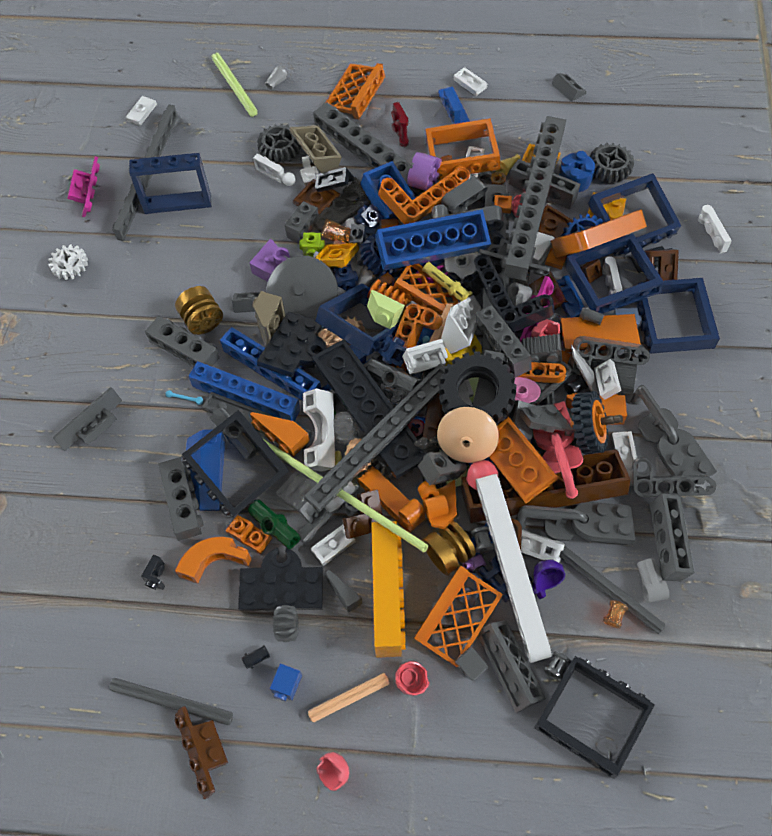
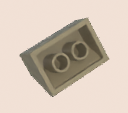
[289,125,342,173]
[253,291,285,346]

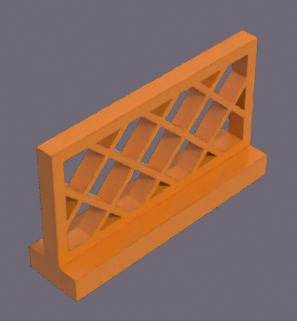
[325,63,385,119]
[392,264,460,317]
[414,566,503,667]

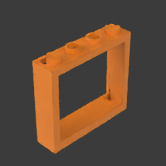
[425,118,500,179]

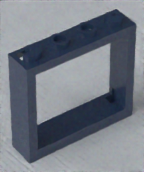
[129,152,212,214]
[588,173,681,256]
[565,233,664,314]
[637,278,720,354]
[315,283,410,356]

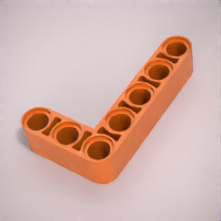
[378,167,470,224]
[550,209,647,258]

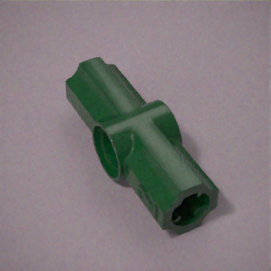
[248,499,301,550]

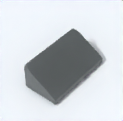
[552,73,587,101]
[232,291,266,313]

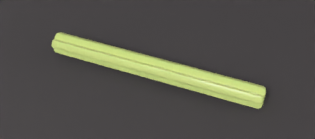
[212,52,258,117]

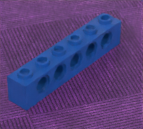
[220,327,322,401]
[188,361,301,422]

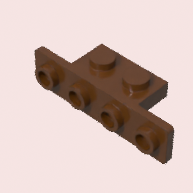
[175,706,228,800]

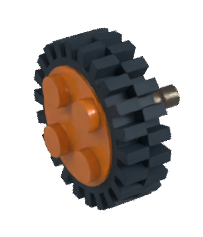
[570,391,623,455]

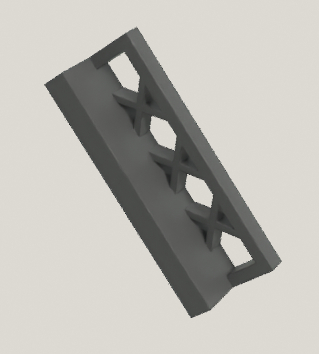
[478,620,546,713]

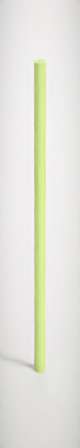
[263,439,428,552]

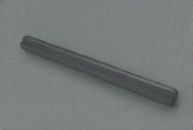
[559,546,665,634]
[109,678,233,725]

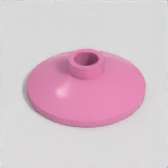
[515,377,541,403]

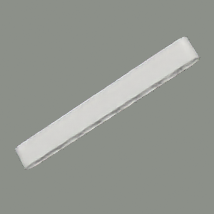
[475,474,552,663]

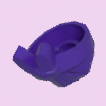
[532,559,566,599]

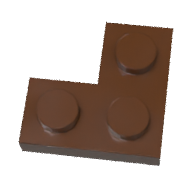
[343,489,382,539]

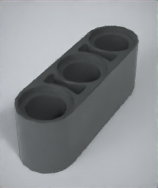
[441,176,488,214]

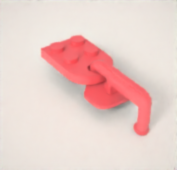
[533,401,583,498]

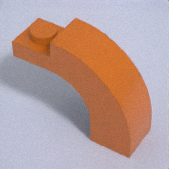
[175,537,252,584]

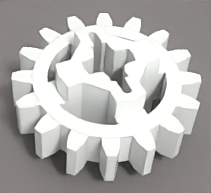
[48,244,88,280]

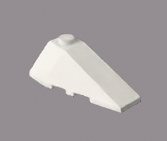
[441,295,482,354]

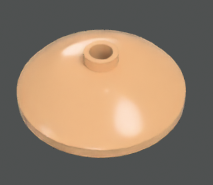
[437,407,499,463]

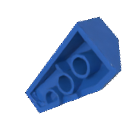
[186,429,226,511]

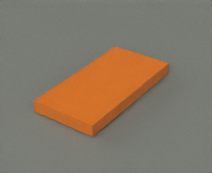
[560,314,641,352]
[489,417,559,503]

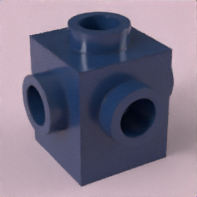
[354,204,383,228]
[334,264,358,291]
[378,335,408,367]

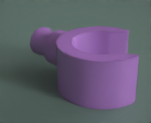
[264,247,290,265]
[462,555,486,573]

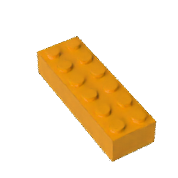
[372,521,406,658]

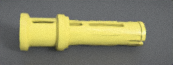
[422,262,473,302]

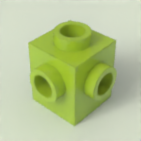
[299,232,325,257]

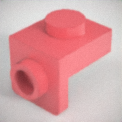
[531,319,560,337]

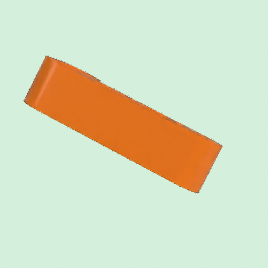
[385,304,443,371]
[357,467,425,533]

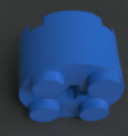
[559,151,595,192]

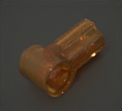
[321,219,351,243]

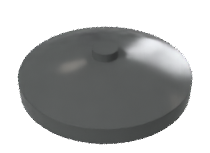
[266,256,338,320]

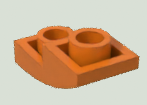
[225,515,273,554]

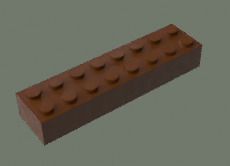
[461,449,631,523]

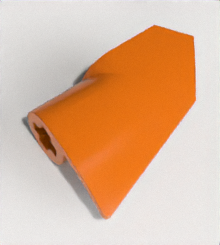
[418,480,457,529]

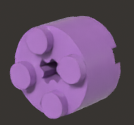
[407,152,441,191]

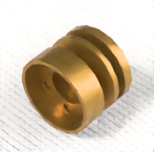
[175,286,223,335]
[422,520,476,576]

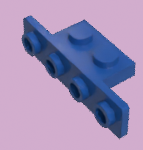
[438,87,470,124]

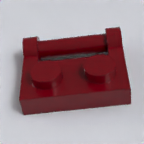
[391,102,409,147]

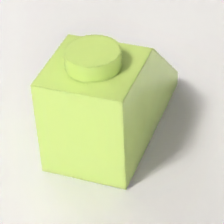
[367,290,405,329]

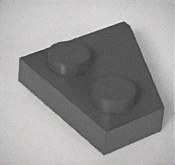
[519,404,573,436]

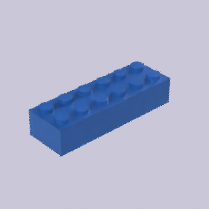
[375,209,491,271]

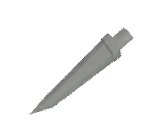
[571,345,600,395]

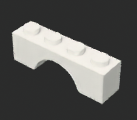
[303,389,335,472]

